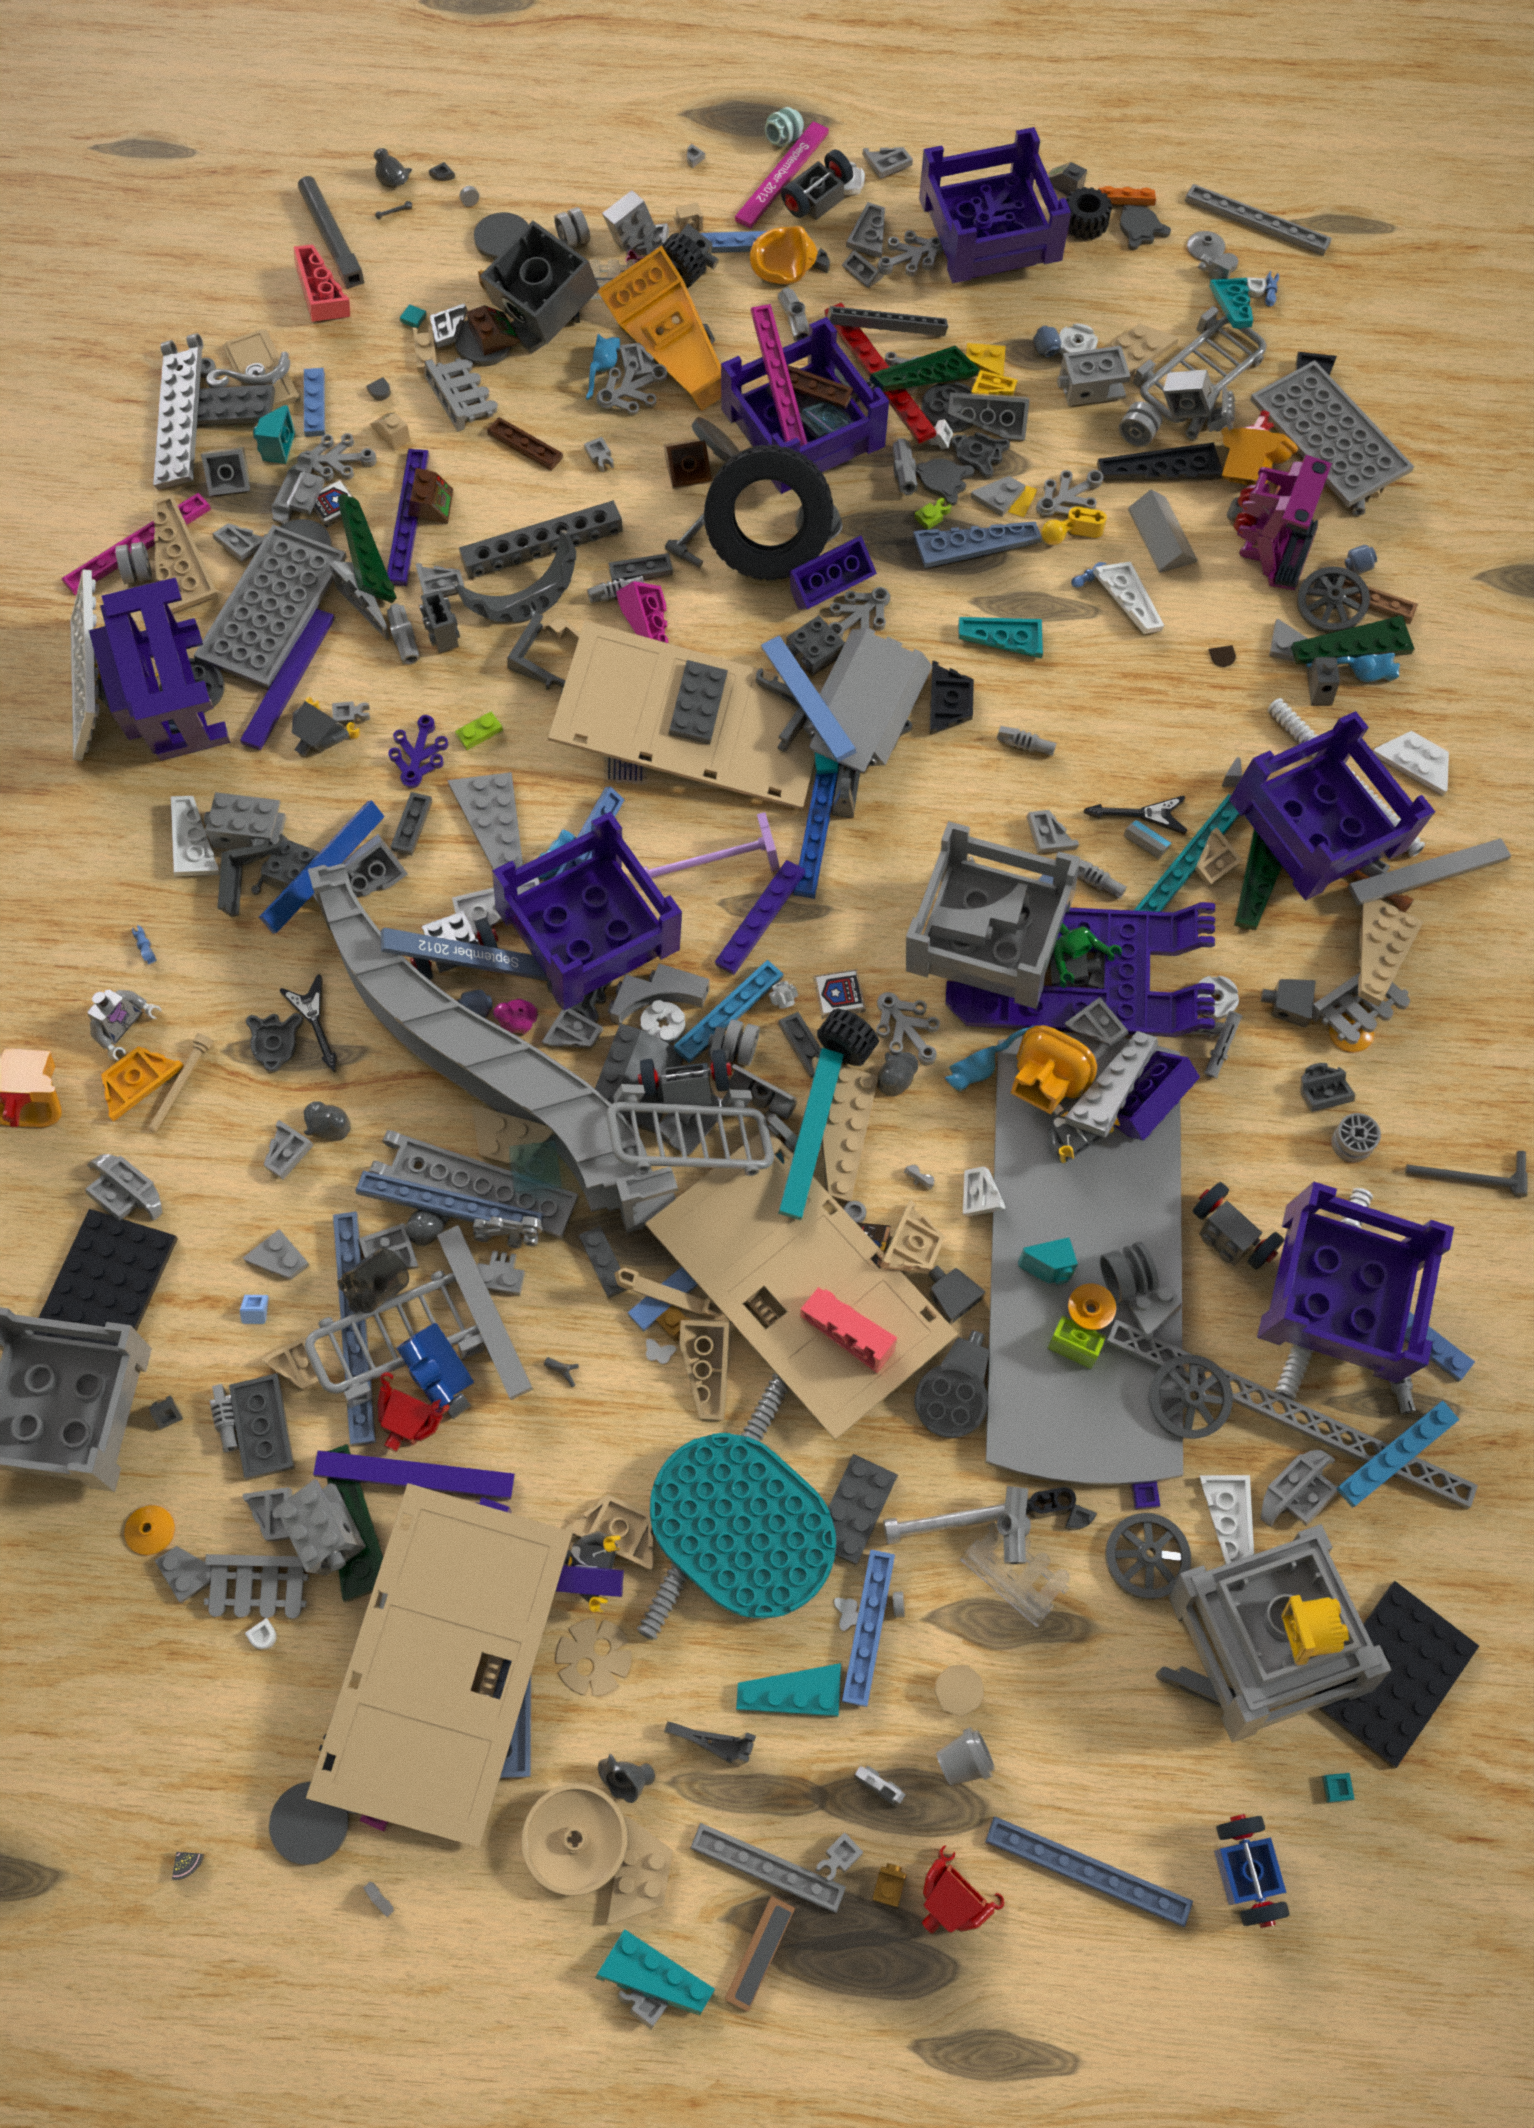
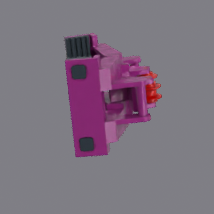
[1233,455,1332,590]

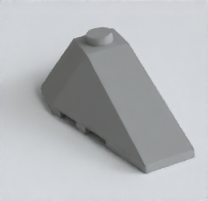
[948,393,1029,440]
[329,561,390,640]
[312,834,408,902]

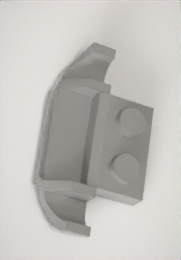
[272,453,325,524]
[85,1154,163,1221]
[1261,1450,1339,1527]

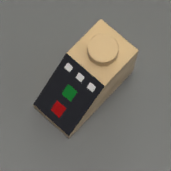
[371,412,411,451]

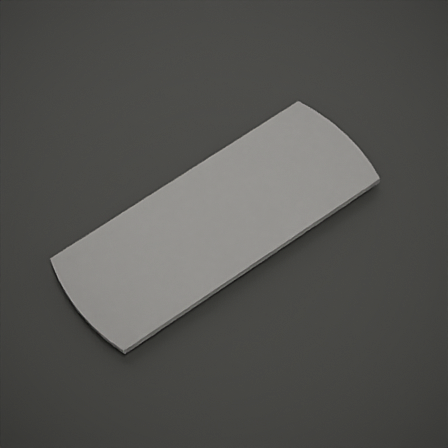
[985,1033,1183,1485]

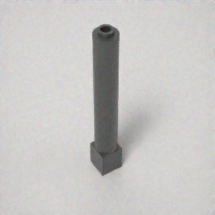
[298,176,365,289]

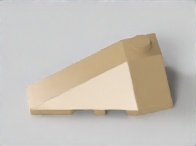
[680,1320,731,1420]

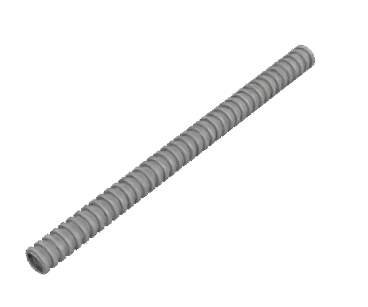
[637,1374,788,1640]

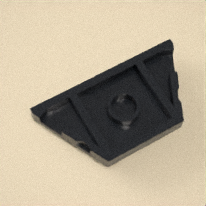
[930,661,974,734]

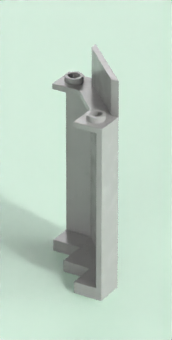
[803,628,932,772]

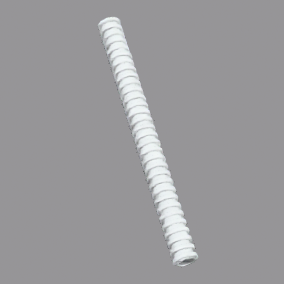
[1267,698,1425,857]
[1275,1188,1373,1400]

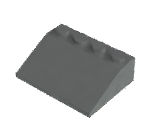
[595,1023,684,1133]

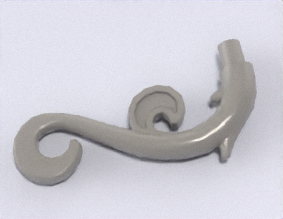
[206,352,291,388]

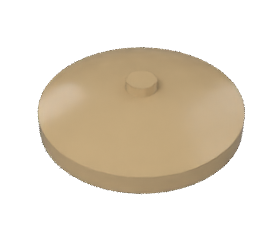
[522,1784,628,1896]

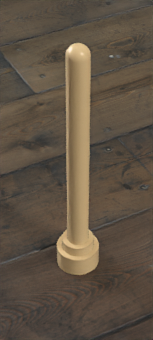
[149,1033,213,1132]

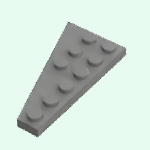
[447,772,523,870]

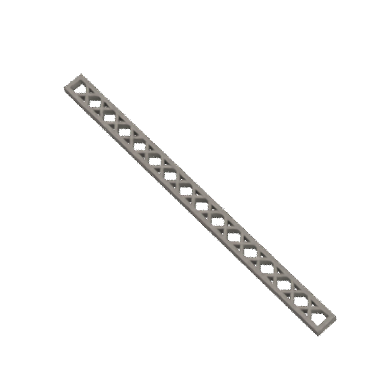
[1106,1320,1478,1509]

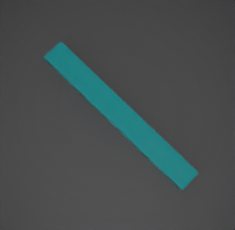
[1133,794,1240,912]
[778,1048,844,1220]

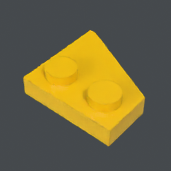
[966,343,1006,376]
[971,370,1018,396]

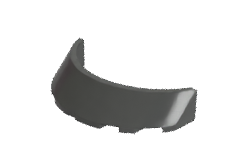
[452,529,576,622]

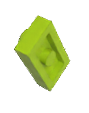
[455,711,503,751]

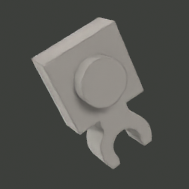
[1198,254,1233,279]
[584,437,614,472]
[332,701,370,725]
[816,1832,863,1883]
[617,1988,668,2030]

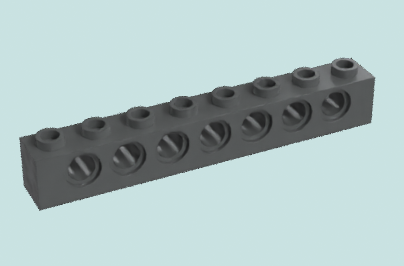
[459,500,623,579]

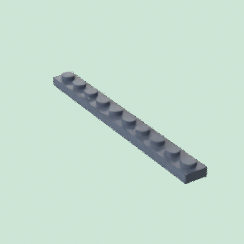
[333,1212,376,1446]

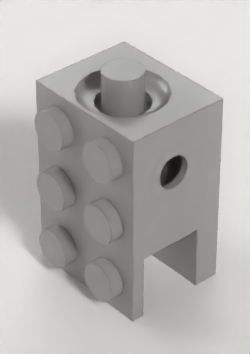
[1057,346,1131,406]
[204,792,286,850]
[276,1479,366,1576]

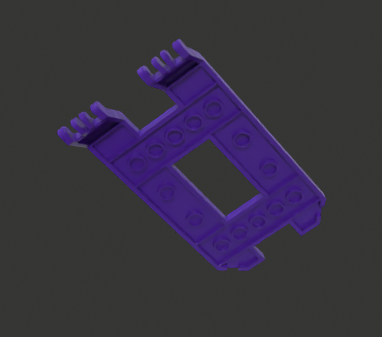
[945,902,1215,1037]

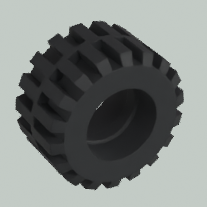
[1066,187,1112,240]
[662,233,707,288]
[817,1008,879,1066]

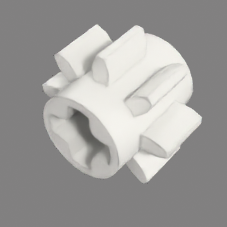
[769,981,799,1009]

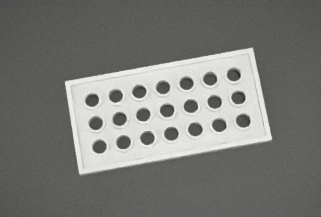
[70,569,99,761]

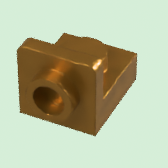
[656,1305,691,1342]
[872,1863,907,1908]

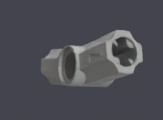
[778,287,809,341]
[893,439,917,495]
[387,603,420,665]
[997,1486,1031,1565]

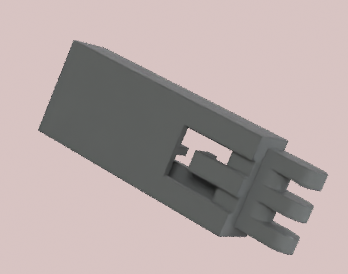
[1156,1666,1236,1709]

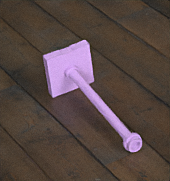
[644,812,780,878]

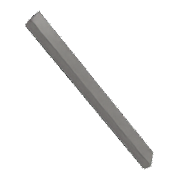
[1185,184,1332,256]
[1348,838,1511,905]
[437,1225,533,1400]

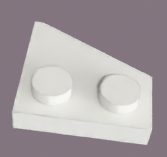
[963,1166,1005,1217]

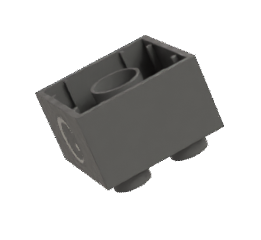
[480,220,599,344]

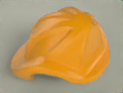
[750,226,818,284]

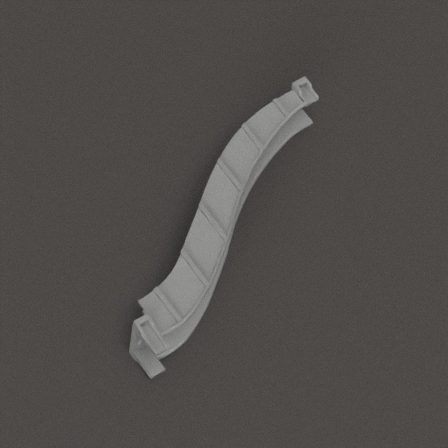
[308,864,678,1233]

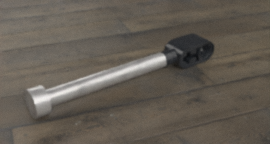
[883,1487,1076,1545]

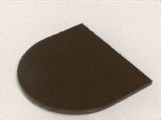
[1208,645,1236,667]

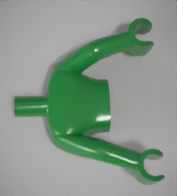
[1054,922,1122,988]

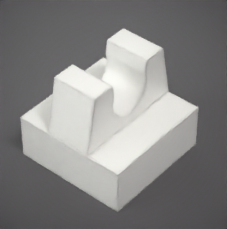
[928,419,953,449]

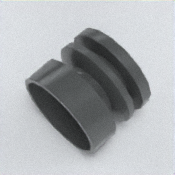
[1100,1242,1159,1302]

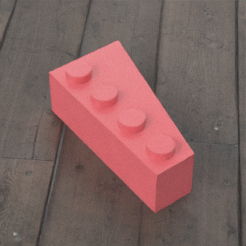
[294,244,350,322]
[800,1287,897,1374]

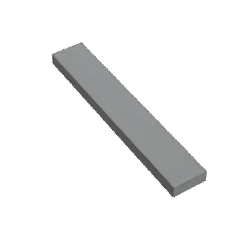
[690,1823,846,1913]

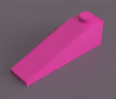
[616,581,668,643]

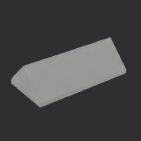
[1128,490,1197,573]

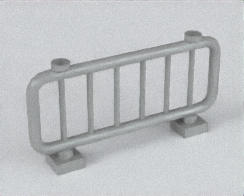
[1133,306,1267,423]
[606,1084,774,1176]
[305,1271,485,1409]

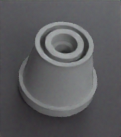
[936,1727,995,1786]

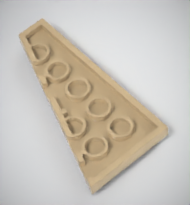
[153,494,218,613]
[1358,899,1423,1007]
[812,1057,878,1203]

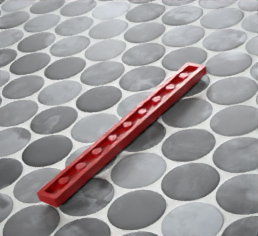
[824,302,936,444]

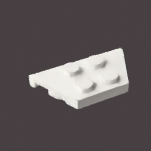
[1373,731,1449,796]

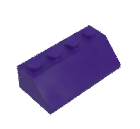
[790,535,877,610]
[1114,1051,1200,1141]

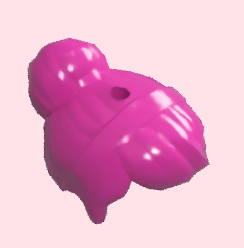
[493,998,538,1035]

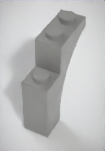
[931,883,1031,948]
[608,963,710,1025]

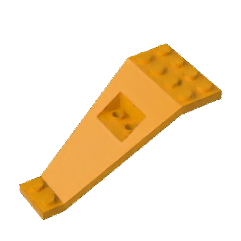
[597,245,721,412]

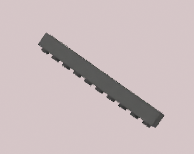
[827,306,948,336]

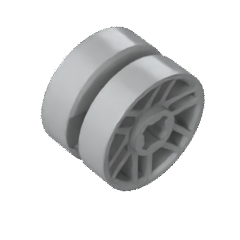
[554,207,590,248]
[1119,401,1162,447]
[116,542,152,584]
[722,1019,760,1066]
[1331,1113,1381,1163]

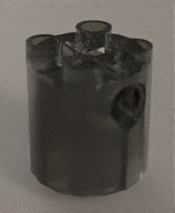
[337,1248,409,1313]

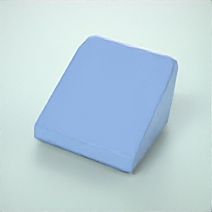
[240,1295,269,1324]

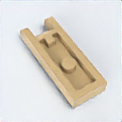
[413,326,437,373]

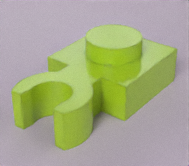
[914,498,951,530]

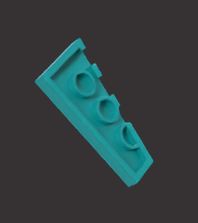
[1209,278,1253,329]
[958,617,1043,659]
[736,1663,841,1717]
[595,1929,715,2016]

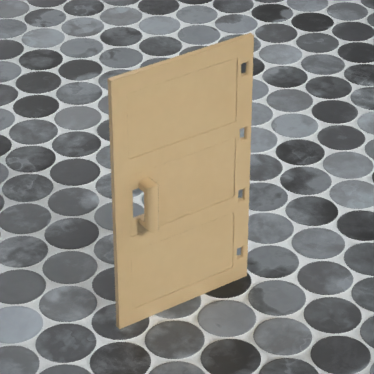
[548,620,823,810]
[645,1128,959,1441]
[306,1483,573,1847]

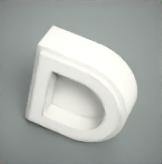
[1247,277,1266,298]
[245,1618,277,1650]

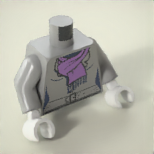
[88,990,162,1061]

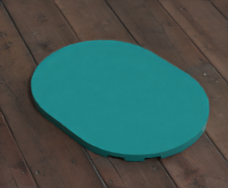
[650,1433,836,1619]

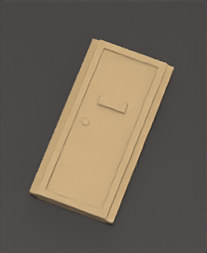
[222,329,300,410]

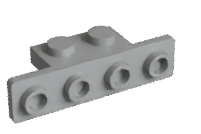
[1207,386,1236,432]

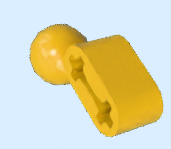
[1041,507,1107,545]

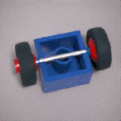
[1214,1814,1290,1928]

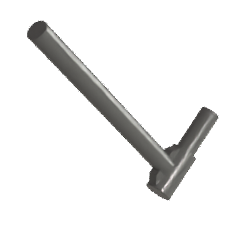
[665,513,705,568]
[1405,1151,1528,1197]

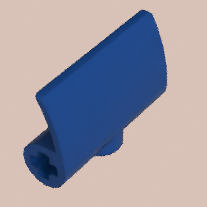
[396,1323,474,1408]

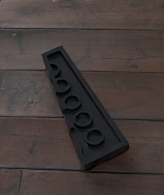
[1097,442,1223,480]

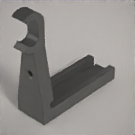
[507,612,566,694]
[756,668,808,752]
[832,764,860,818]
[218,834,288,917]
[664,1721,756,1766]

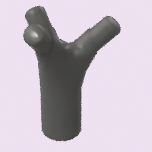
[544,1357,579,1387]

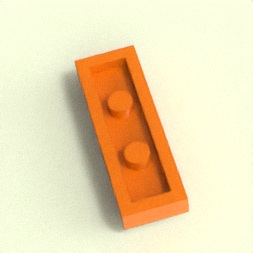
[1098,186,1156,206]

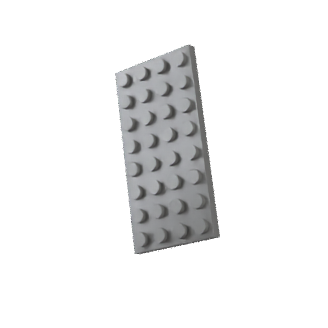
[1250,360,1414,507]
[194,525,347,689]

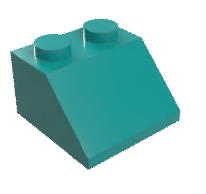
[253,405,295,464]
[1018,1237,1078,1285]

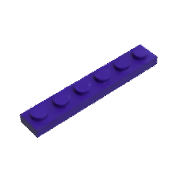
[715,860,805,975]

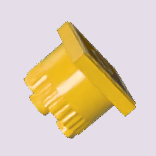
[1281,1595,1349,1666]

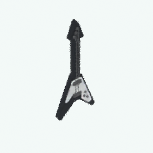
[1083,796,1187,834]
[280,974,337,1072]

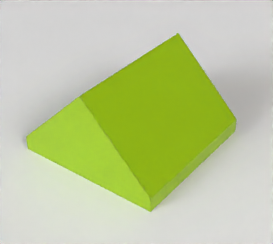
[1047,1315,1106,1369]

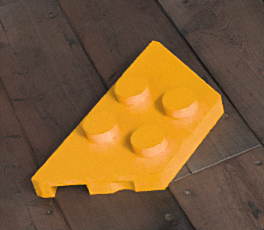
[101,1046,184,1122]

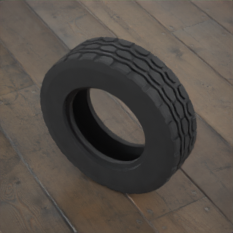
[704,445,834,581]

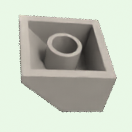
[201,447,250,496]

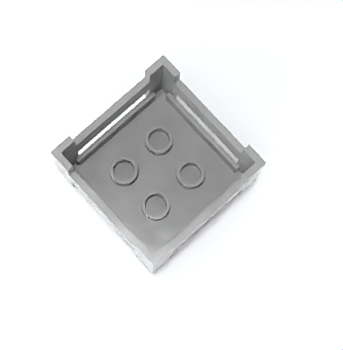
[906,821,1080,1009]
[0,1307,152,1492]
[1169,1524,1391,1743]

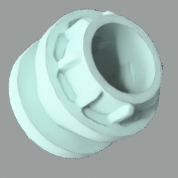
[765,107,804,147]

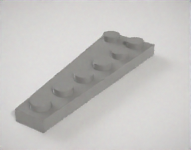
[1065,1031,1158,1138]

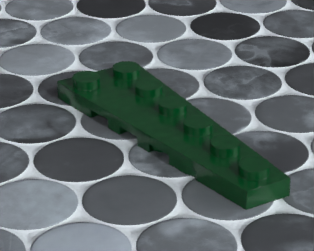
[869,345,980,392]
[337,493,397,603]
[1291,616,1415,664]
[1234,828,1282,931]
[327,1444,384,1603]

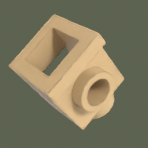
[673,202,703,232]

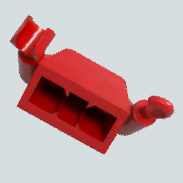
[377,1372,450,1452]
[922,1845,1005,1934]

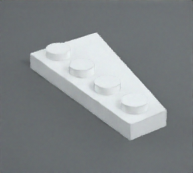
[1093,562,1164,634]
[171,796,220,876]
[452,877,540,935]
[1199,1475,1254,1564]

